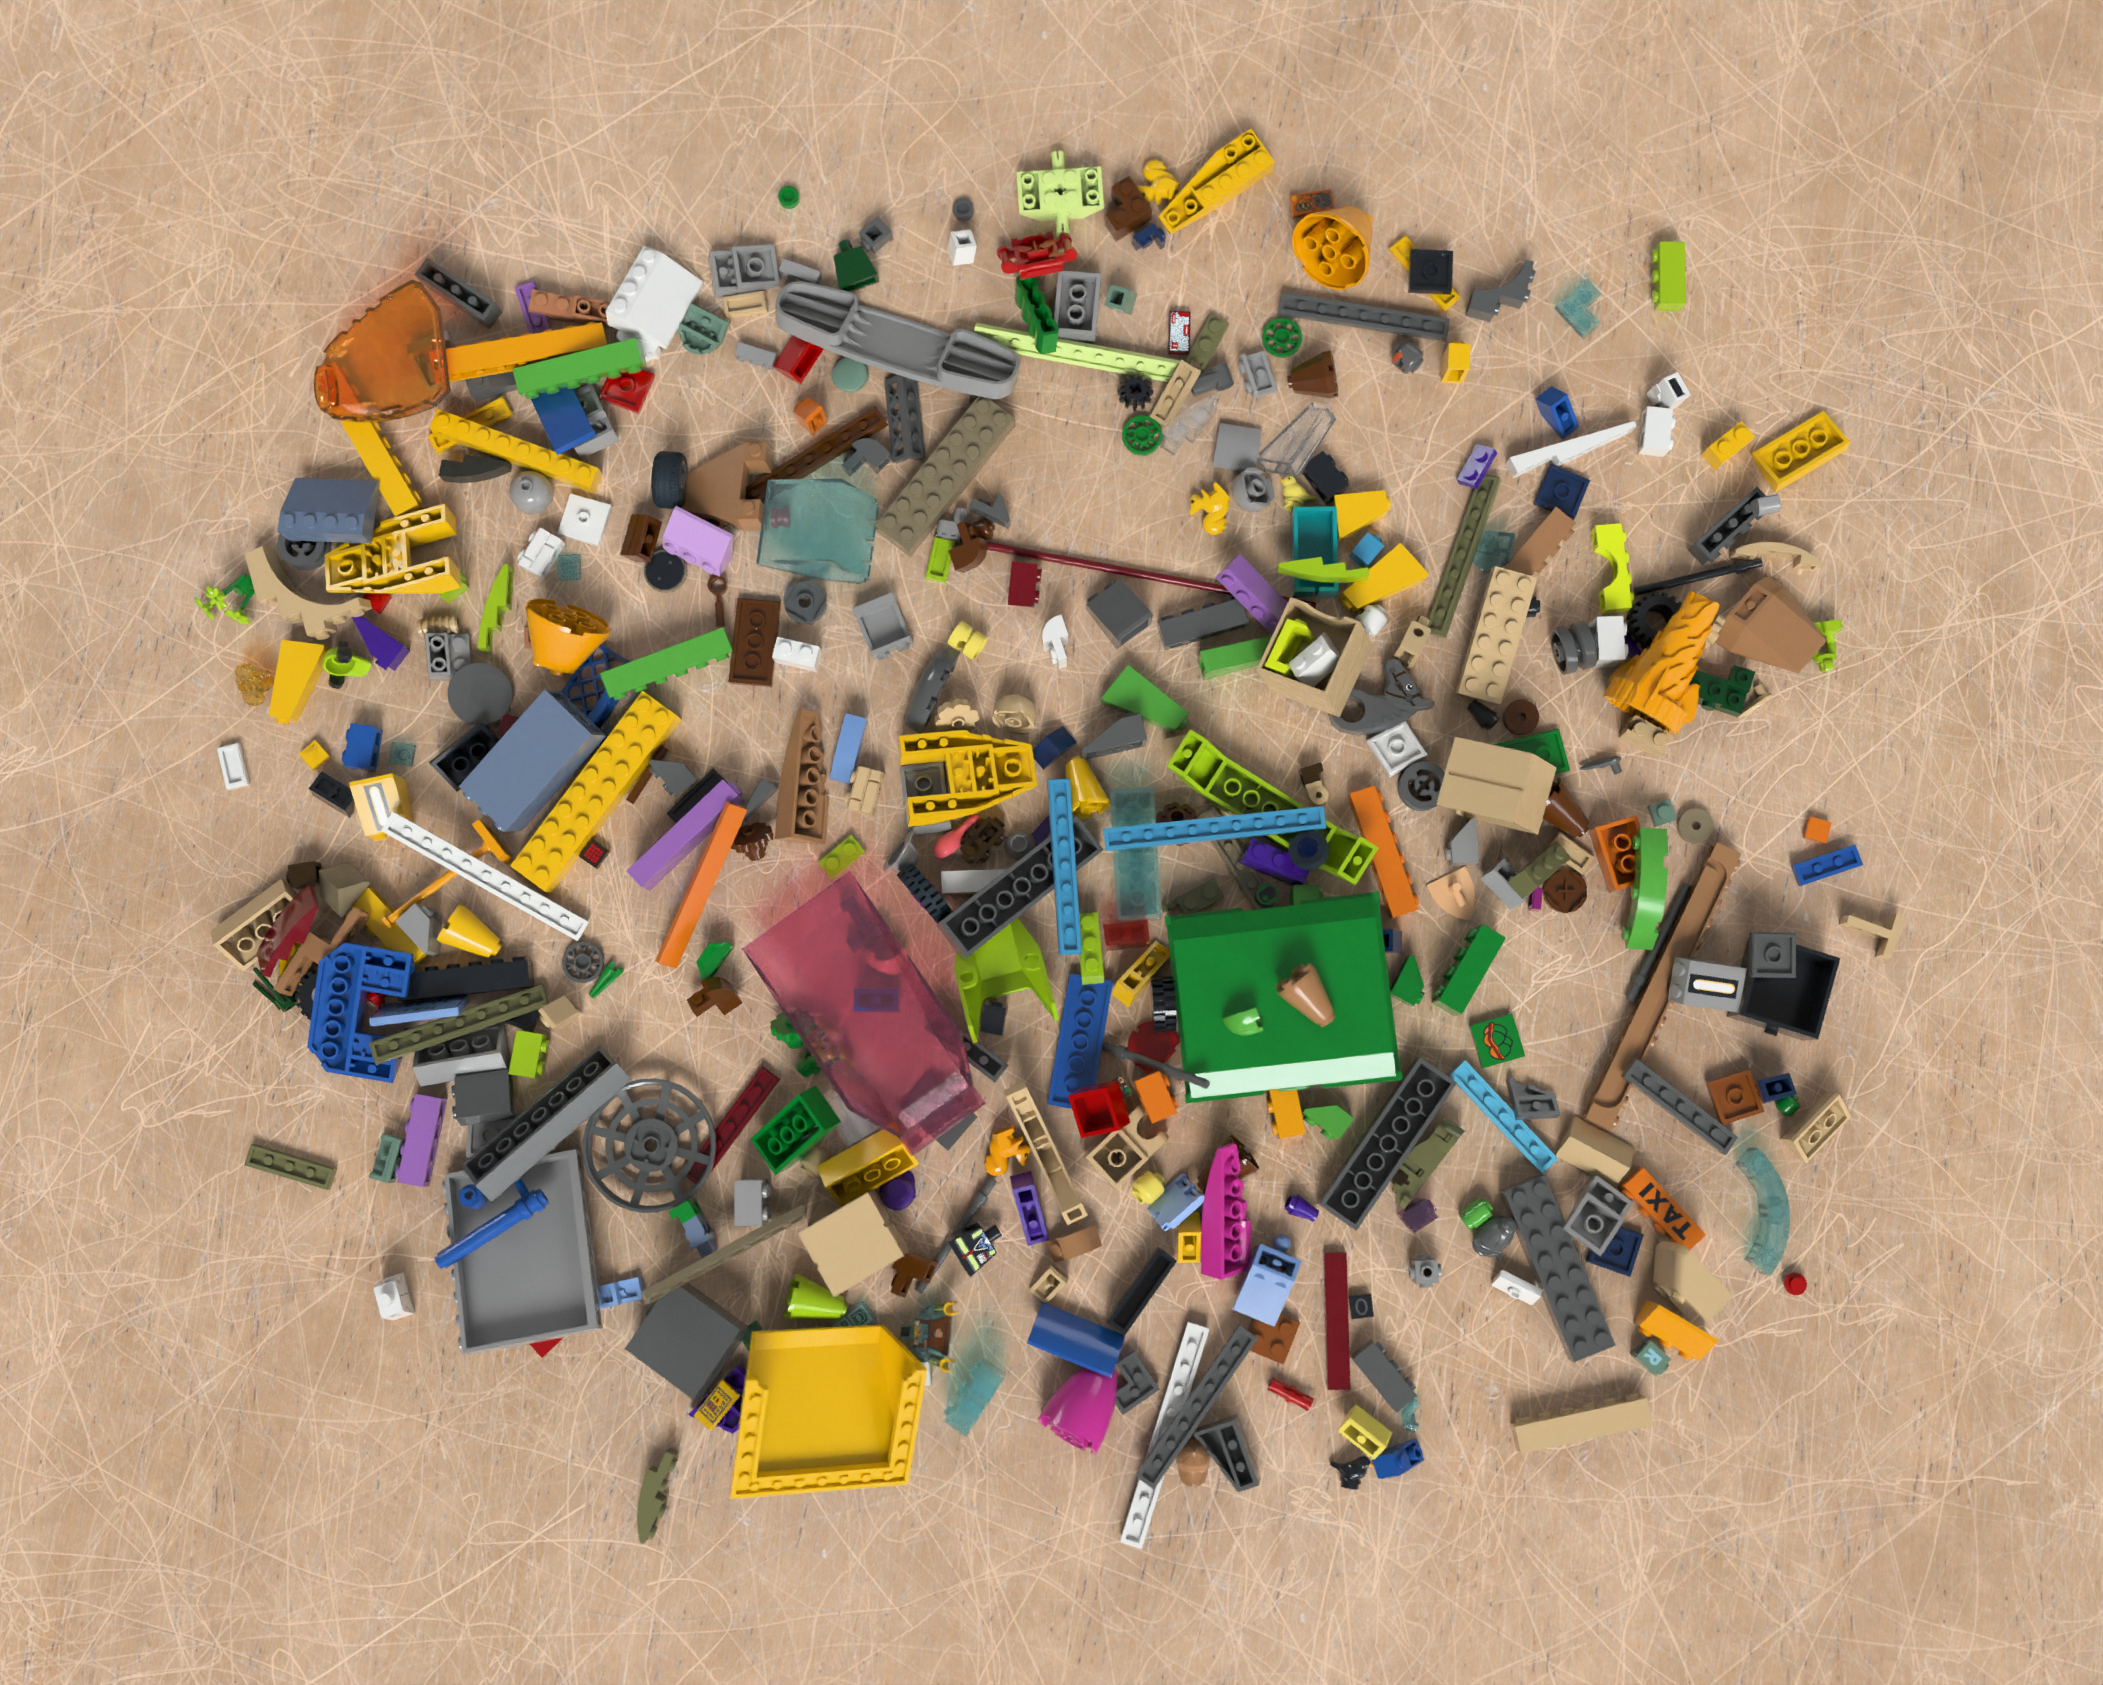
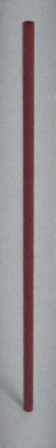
[987,541,1316,609]

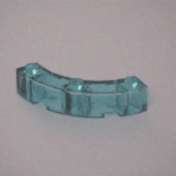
[1735,1147,1790,1276]

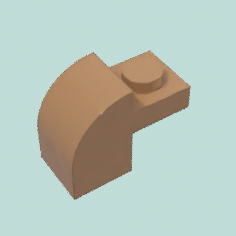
[1047,1224,1102,1263]

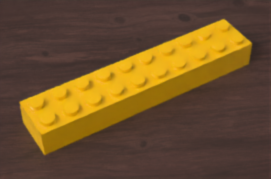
[510,691,682,894]

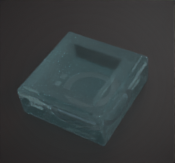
[389,742,416,767]

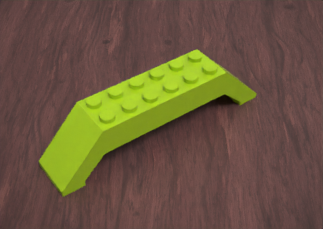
[1166,729,1379,886]

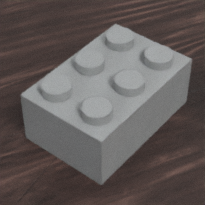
[1054,270,1101,344]

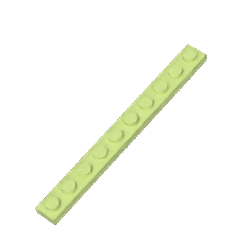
[974,323,1180,382]

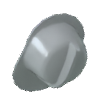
[883,828,919,873]

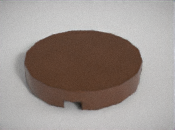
[1542,870,1587,913]

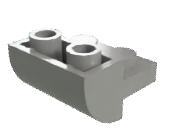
[424,633,471,681]

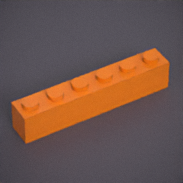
[1347,785,1419,919]

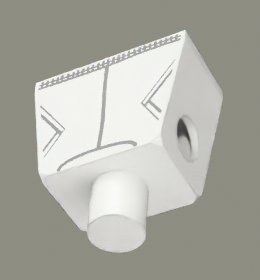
[374,1272,415,1320]

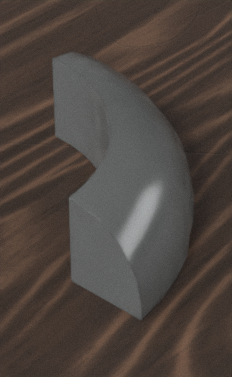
[904,648,960,734]

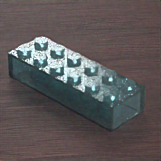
[1109,787,1161,923]

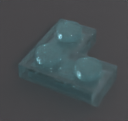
[1554,279,1602,339]

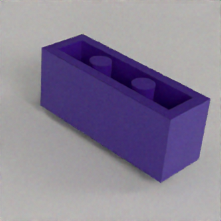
[1239,838,1310,886]

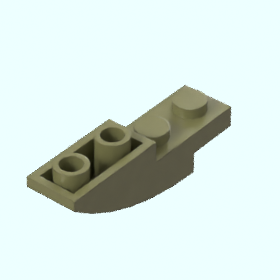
[637,1448,678,1544]

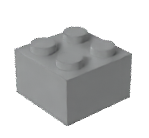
[734,1178,772,1226]

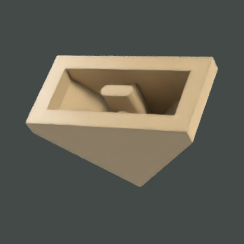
[1029,1263,1068,1303]

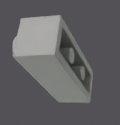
[779,258,822,285]
[734,342,778,370]

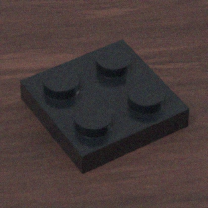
[1408,249,1453,295]

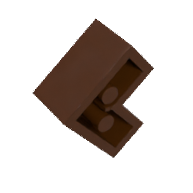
[1105,176,1152,242]

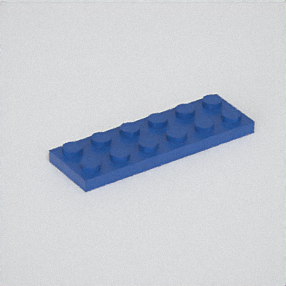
[1047,974,1113,1109]

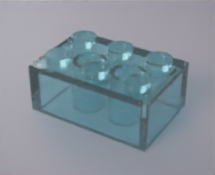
[943,1358,1006,1437]

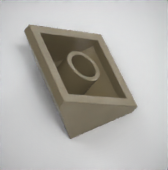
[319,863,370,918]

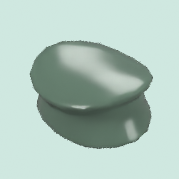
[831,357,869,393]

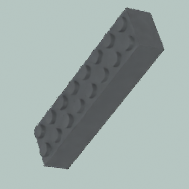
[936,815,1103,960]
[461,1045,631,1202]
[1317,1057,1457,1231]
[1499,1174,1616,1362]

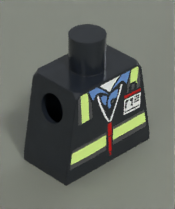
[945,1223,1002,1277]

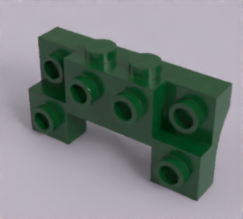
[1689,665,1755,717]

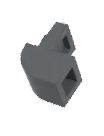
[842,438,892,476]

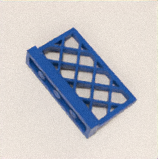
[561,645,631,727]

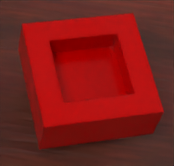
[362,593,392,615]

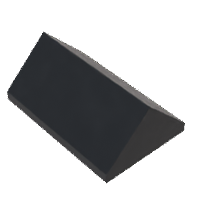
[429,722,499,792]

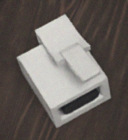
[1646,372,1691,409]

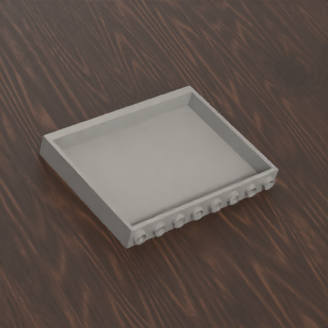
[442,1149,603,1355]

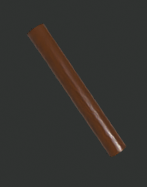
[626,745,669,804]

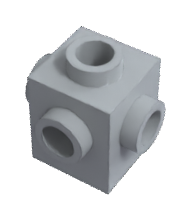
[1408,1255,1442,1288]

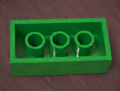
[1431,924,1506,1016]
[751,1085,841,1175]

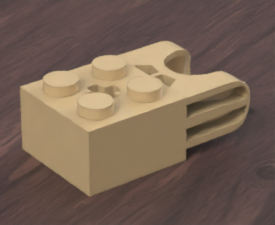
[1083,1105,1169,1190]

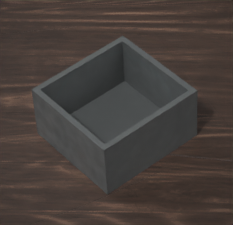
[625,1283,751,1399]

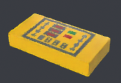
[694,1380,740,1431]

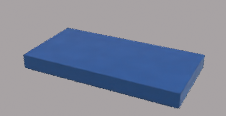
[531,387,596,455]

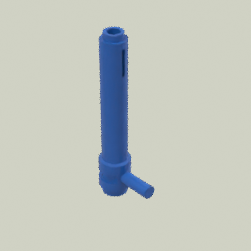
[434,1178,549,1269]

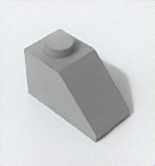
[1444,818,1479,865]

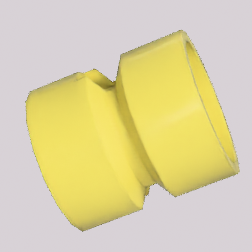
[947,621,988,660]

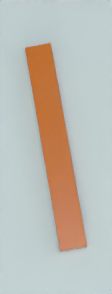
[655,801,747,969]

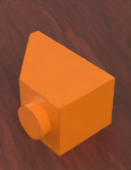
[792,398,828,436]

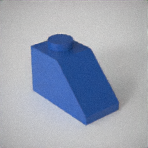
[1535,386,1579,439]

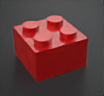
[1068,1080,1131,1138]

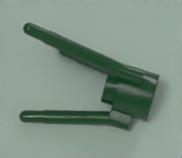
[253,967,298,1012]

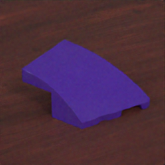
[689,1363,747,1434]

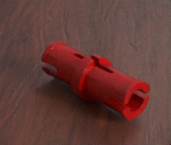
[1267,1377,1314,1411]

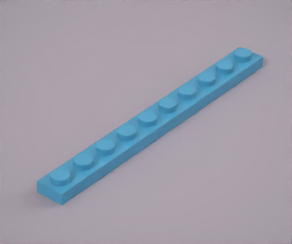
[1103,806,1326,852]

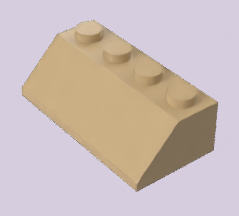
[210,878,297,971]

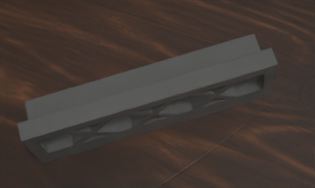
[884,375,925,463]

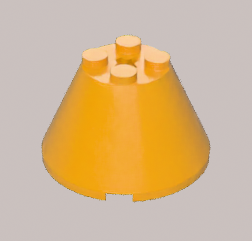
[1292,205,1373,290]
[525,598,612,676]

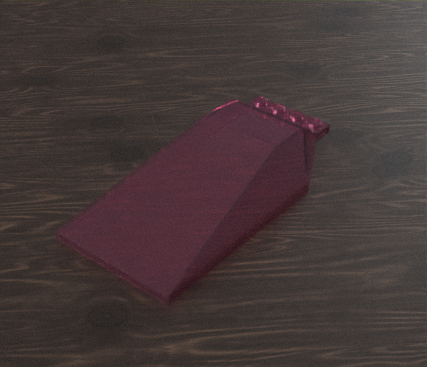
[742,871,986,1157]

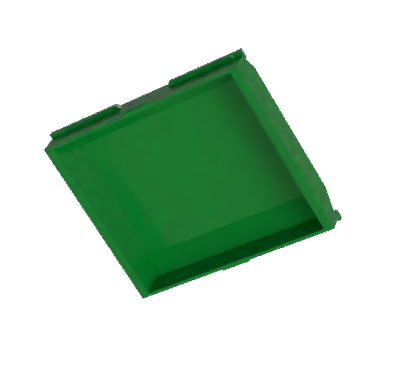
[1165,892,1403,1104]

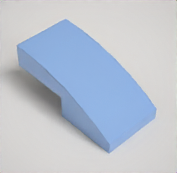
[598,1276,644,1309]

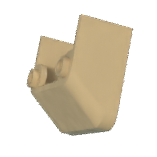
[1653,1240,1734,1322]

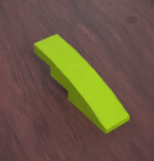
[1276,557,1369,583]
[477,564,514,652]

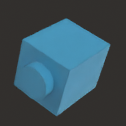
[1349,532,1384,568]

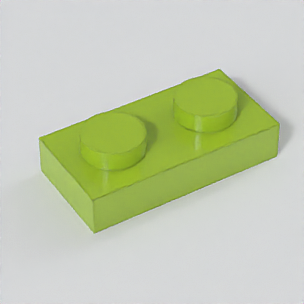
[818,835,866,880]

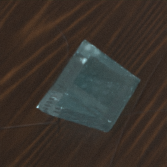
[557,554,581,581]

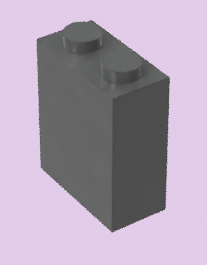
[451,1069,515,1126]

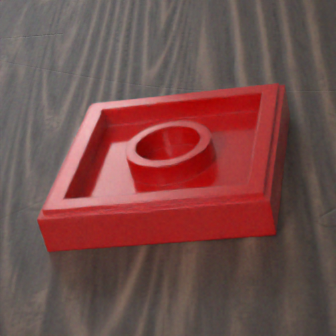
[599,369,655,414]

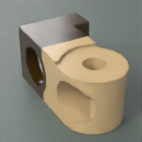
[1298,762,1328,806]

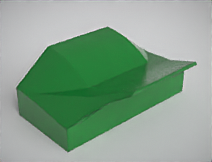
[696,941,735,980]

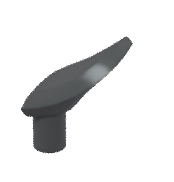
[1580,756,1622,775]

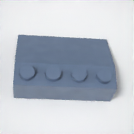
[277,478,380,544]

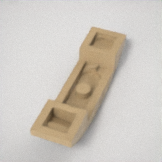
[1729,542,1822,571]

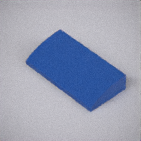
[1026,1302,1125,1378]

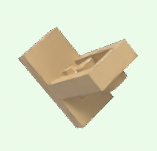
[1839,913,1905,960]

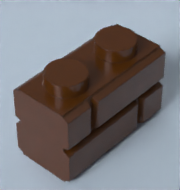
[620,514,662,563]

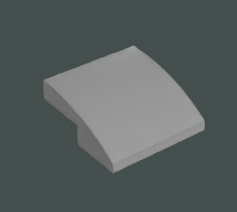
[1212,423,1262,472]

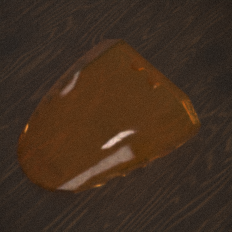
[314,280,451,422]

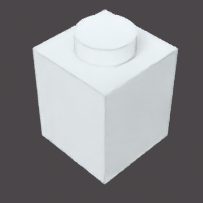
[947,230,977,266]

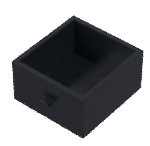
[1727,938,1840,1041]

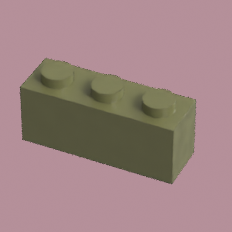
[1508,841,1571,898]

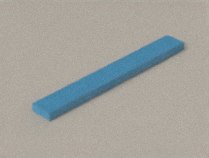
[1047,778,1082,956]

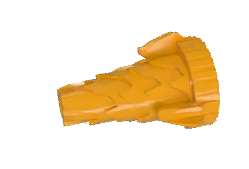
[1603,591,1720,735]

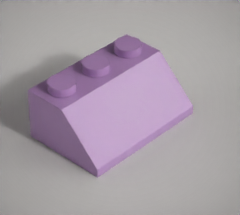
[663,506,733,577]

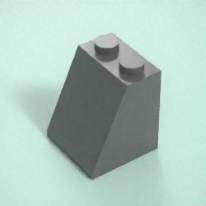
[1086,579,1153,649]

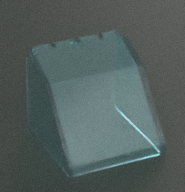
[756,478,879,584]

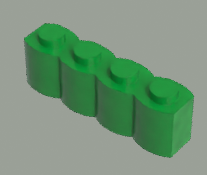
[1015,276,1059,355]

